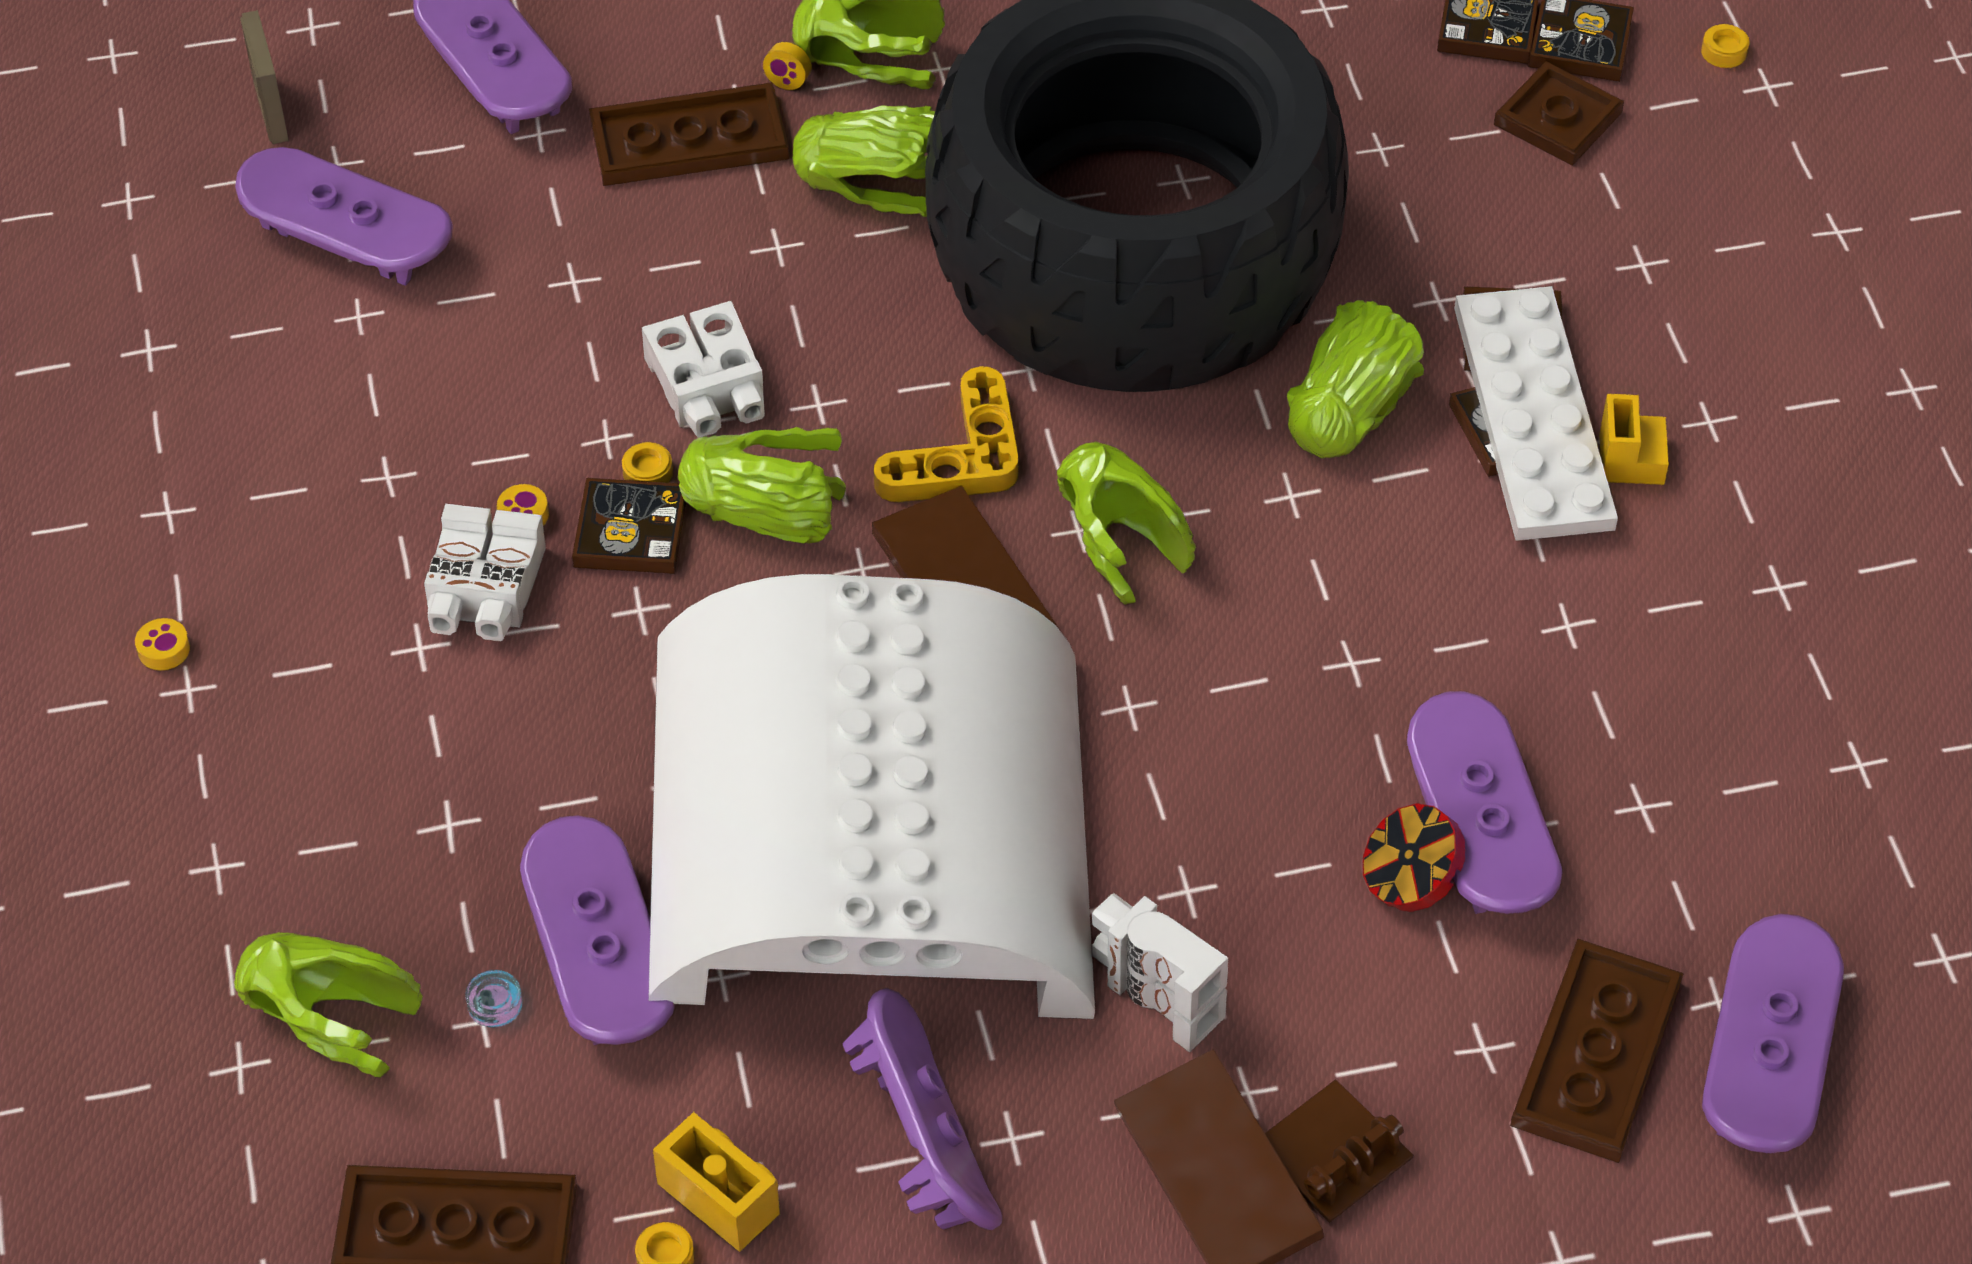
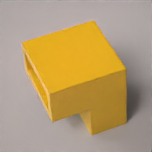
[1599,394,1669,485]

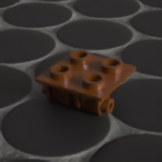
[1265,1079,1414,1223]

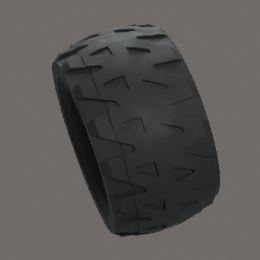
[925,0,1349,392]

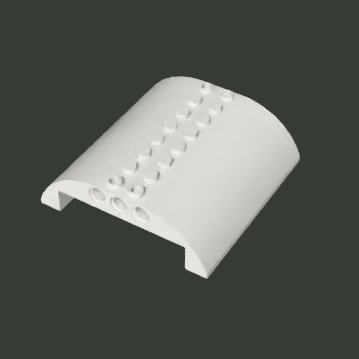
[649,574,1095,1019]

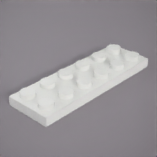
[1454,286,1618,541]

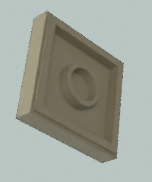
[240,10,289,144]

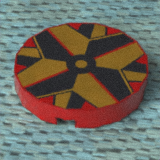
[1363,803,1465,912]

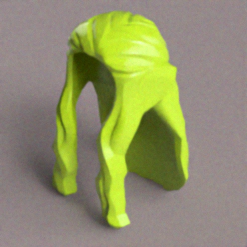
[792,0,945,89]
[792,105,935,217]
[1287,300,1424,458]
[678,427,846,543]
[1057,442,1196,605]
[234,932,423,1077]

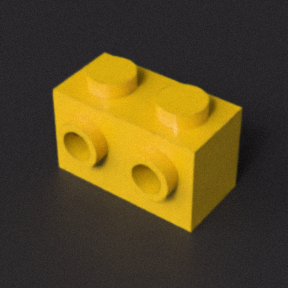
[653,1112,780,1252]

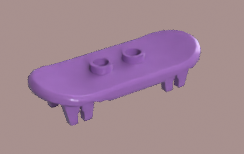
[413,0,572,134]
[235,147,453,286]
[1407,691,1562,914]
[520,815,675,1045]
[1702,914,1844,1153]
[842,988,1002,1230]

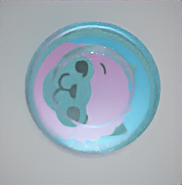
[465,970,523,1028]

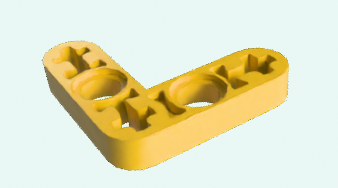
[874,366,1018,502]

